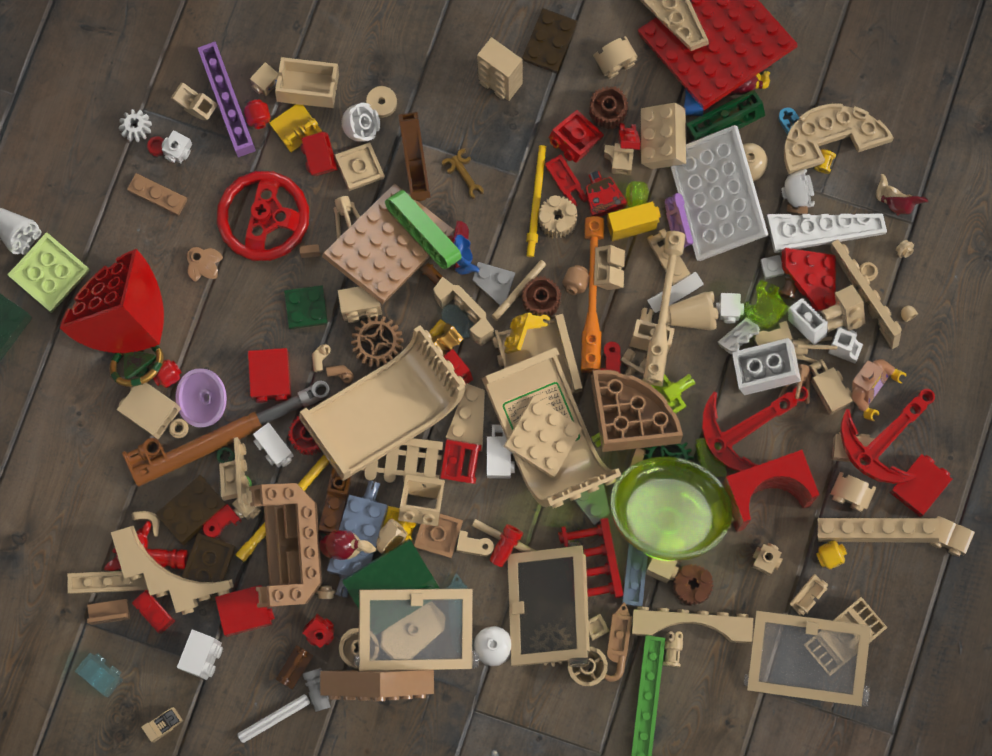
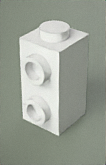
[253,422,294,468]

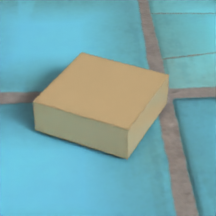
[589,614,610,641]

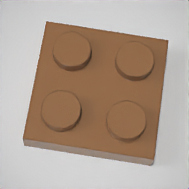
[414,514,463,559]

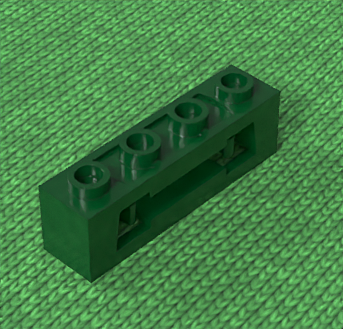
[686,90,765,142]

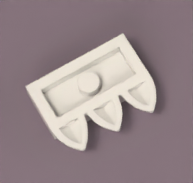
[718,317,760,354]

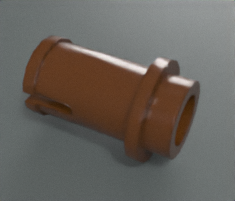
[421,262,445,286]

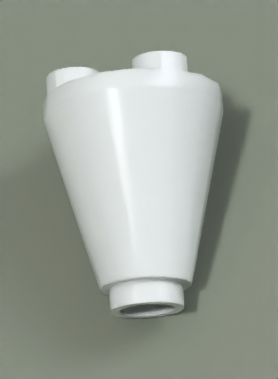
[0,208,42,255]

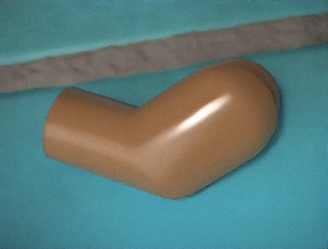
[326,365,354,383]

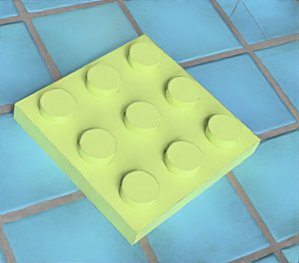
[8,232,90,313]

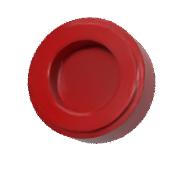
[147,136,164,157]

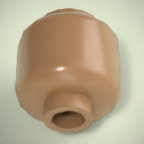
[562,265,590,295]

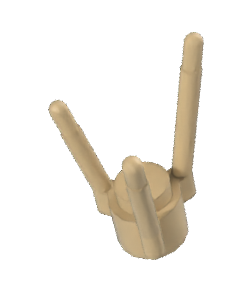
[333,196,360,239]
[793,337,837,364]

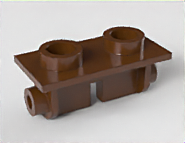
[276,645,313,690]

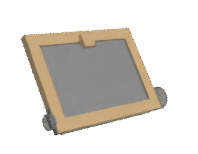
[354,589,479,671]
[744,611,871,707]

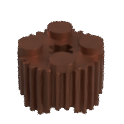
[589,86,628,129]
[522,276,561,317]
[672,564,714,606]

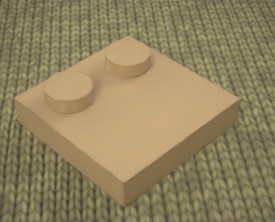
[334,142,385,191]

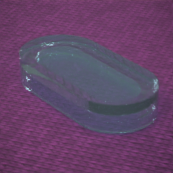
[442,305,474,339]

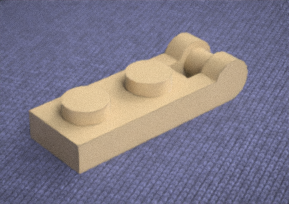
[647,229,690,285]

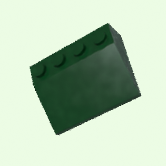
[341,539,440,635]

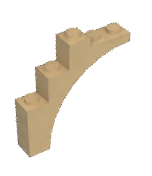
[111,526,234,615]

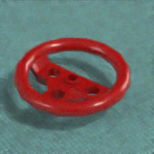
[217,171,309,261]

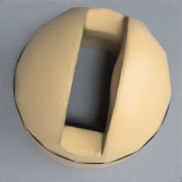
[901,306,918,322]

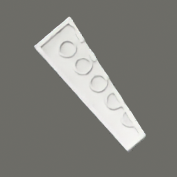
[766,214,887,253]

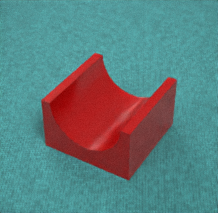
[720,450,820,532]

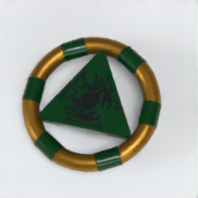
[109,345,164,387]

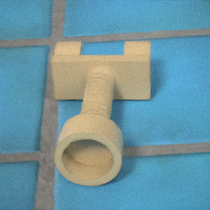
[620,349,646,376]

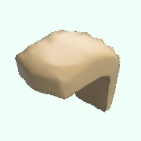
[132,511,160,537]

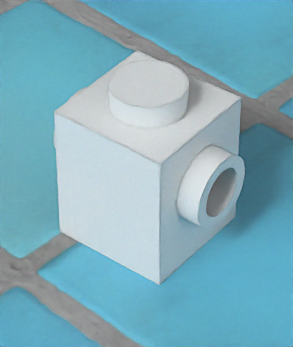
[716,293,744,323]

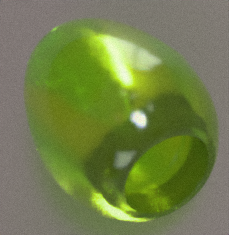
[626,181,649,208]

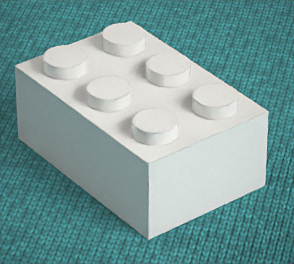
[732,338,801,395]
[177,630,223,680]

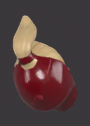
[876,174,928,216]
[319,530,376,560]

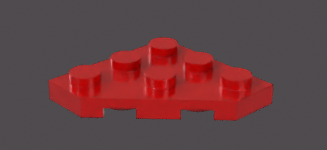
[782,248,836,312]

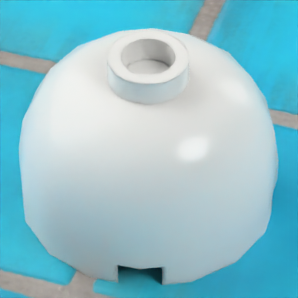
[342,103,380,142]
[782,169,815,208]
[474,626,511,666]

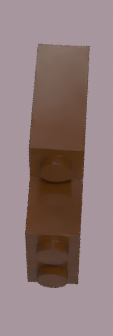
[398,112,431,201]

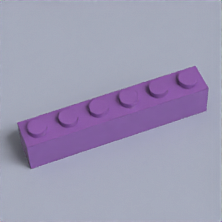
[198,42,256,157]

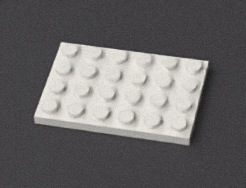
[671,125,768,261]

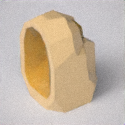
[376,519,408,554]

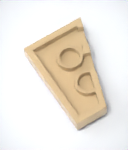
[446,383,485,452]

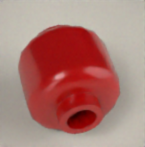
[244,99,271,129]
[153,359,182,388]

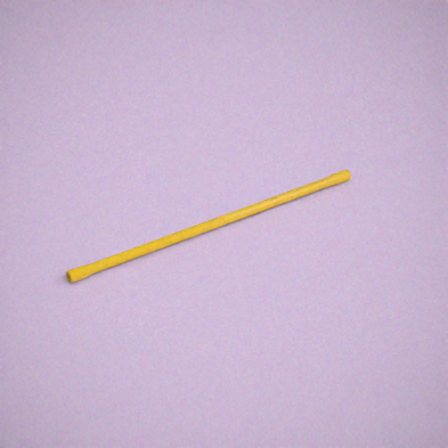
[235,319,446,562]

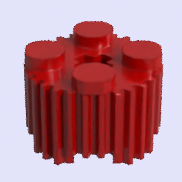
[288,416,321,456]

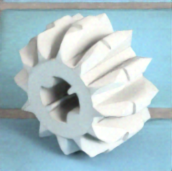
[119,109,152,142]

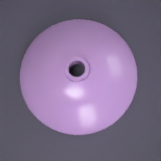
[176,369,227,427]

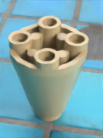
[666,291,718,330]

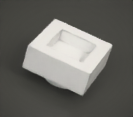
[760,255,784,279]

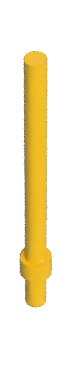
[526,145,546,257]

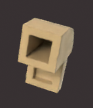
[171,83,218,120]

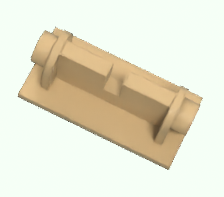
[790,574,828,615]

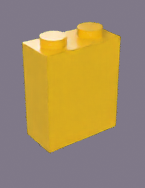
[607,201,661,241]

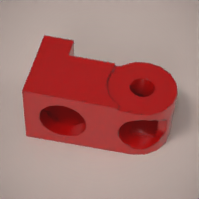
[600,341,621,373]
[203,504,242,539]

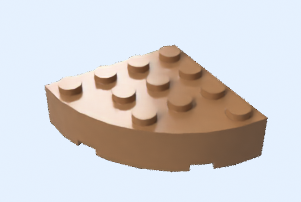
[591,370,683,452]
[320,670,434,701]

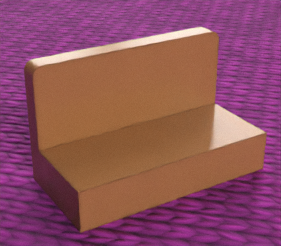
[87,599,130,625]

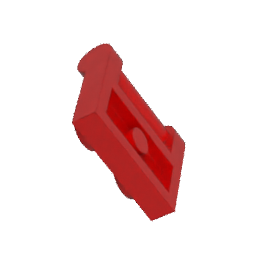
[440,439,482,484]

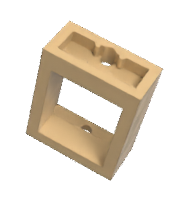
[398,474,445,526]

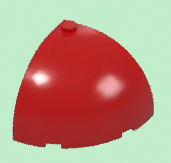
[60,249,164,353]

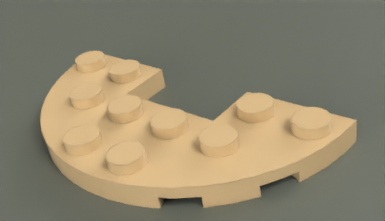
[784,104,894,174]

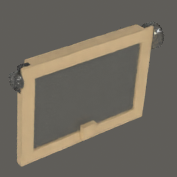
[508,542,590,667]

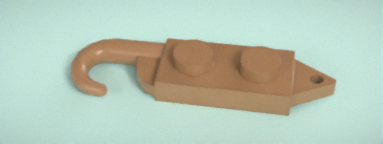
[604,602,632,682]

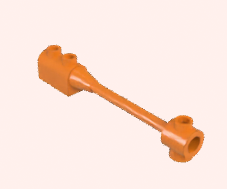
[581,217,604,373]

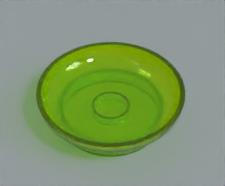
[611,457,732,561]

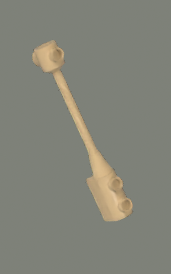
[643,231,686,387]

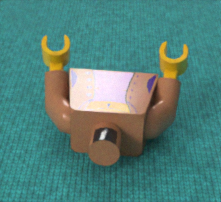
[851,359,906,421]

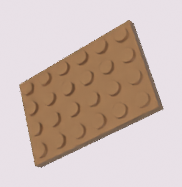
[322,184,454,305]

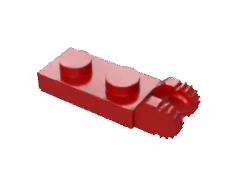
[618,123,640,150]
[544,154,587,207]

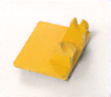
[504,313,550,354]

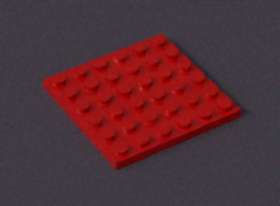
[637,0,798,110]

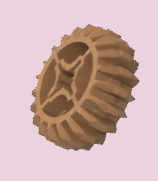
[351,316,404,368]

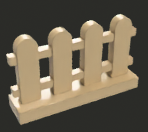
[362,438,444,486]

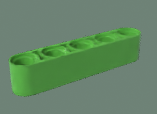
[385,190,462,269]

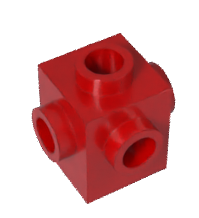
[303,614,335,648]

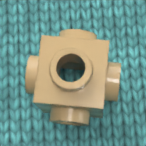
[752,543,783,576]

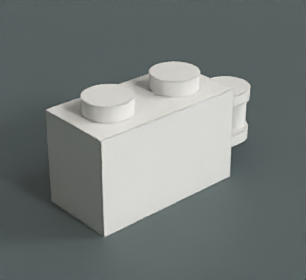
[487,425,515,478]

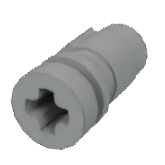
[303,668,331,712]

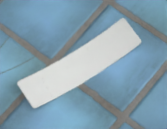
[648,272,703,313]

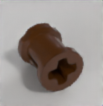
[779,276,797,301]

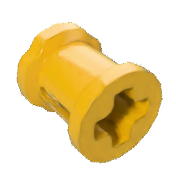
[814,149,836,174]

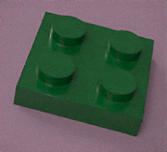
[284,285,328,329]

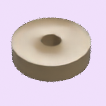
[366,86,397,118]

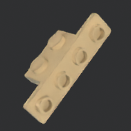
[219,437,250,513]

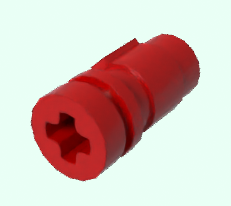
[489,524,523,567]
[146,549,188,569]

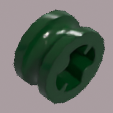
[216,447,235,463]

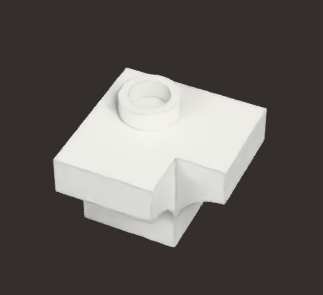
[828,326,863,363]

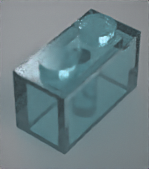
[75,653,123,698]

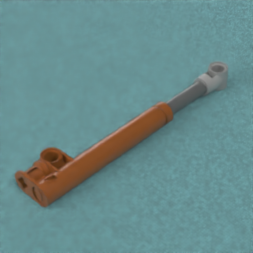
[122,381,331,487]

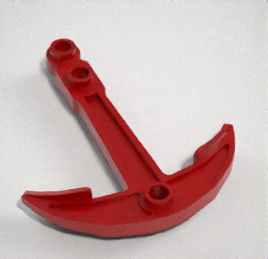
[702,386,808,472]
[840,389,935,484]

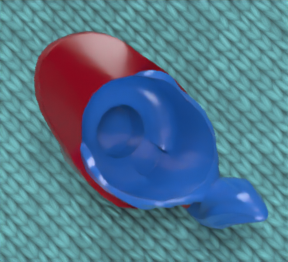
[447,221,479,274]

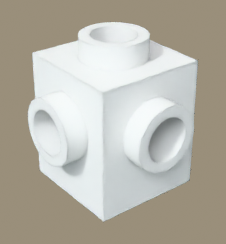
[162,130,192,163]

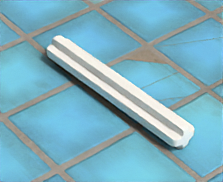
[238,694,310,743]

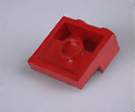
[549,110,604,163]

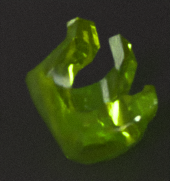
[744,280,790,329]

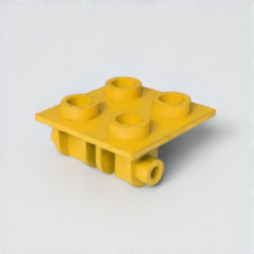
[269,104,322,153]

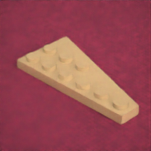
[640,0,709,51]

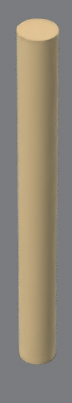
[492,260,546,321]
[472,519,543,562]

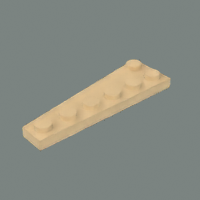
[831,240,902,349]

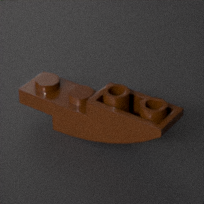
[319,467,352,534]

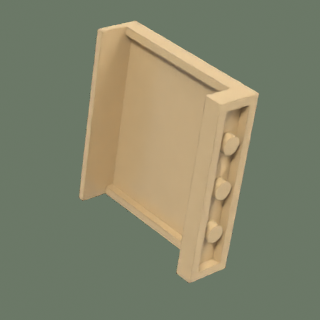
[492,314,582,394]

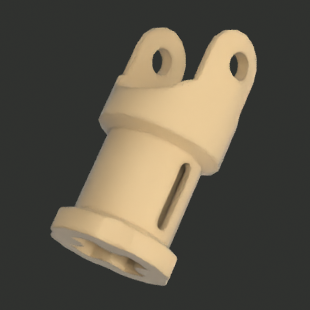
[663,631,683,667]

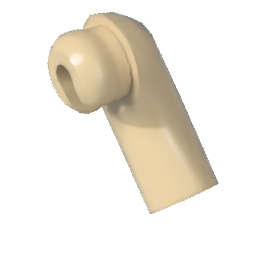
[312,344,331,372]

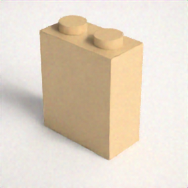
[117,383,181,440]

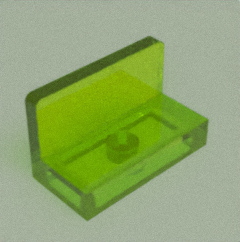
[695,438,727,480]

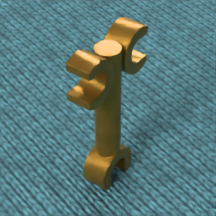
[442,148,484,200]

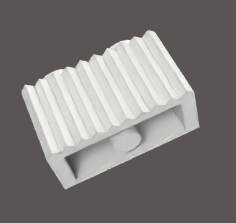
[788,299,828,345]

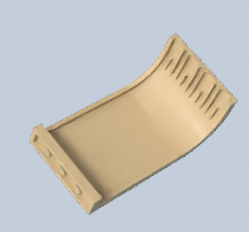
[299,325,466,481]

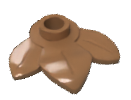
[187,247,223,282]

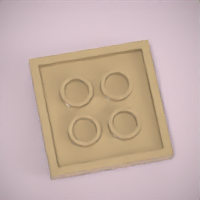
[503,396,582,478]

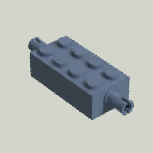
[327,480,388,598]

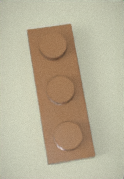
[127,173,188,216]

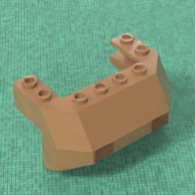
[249,483,322,608]

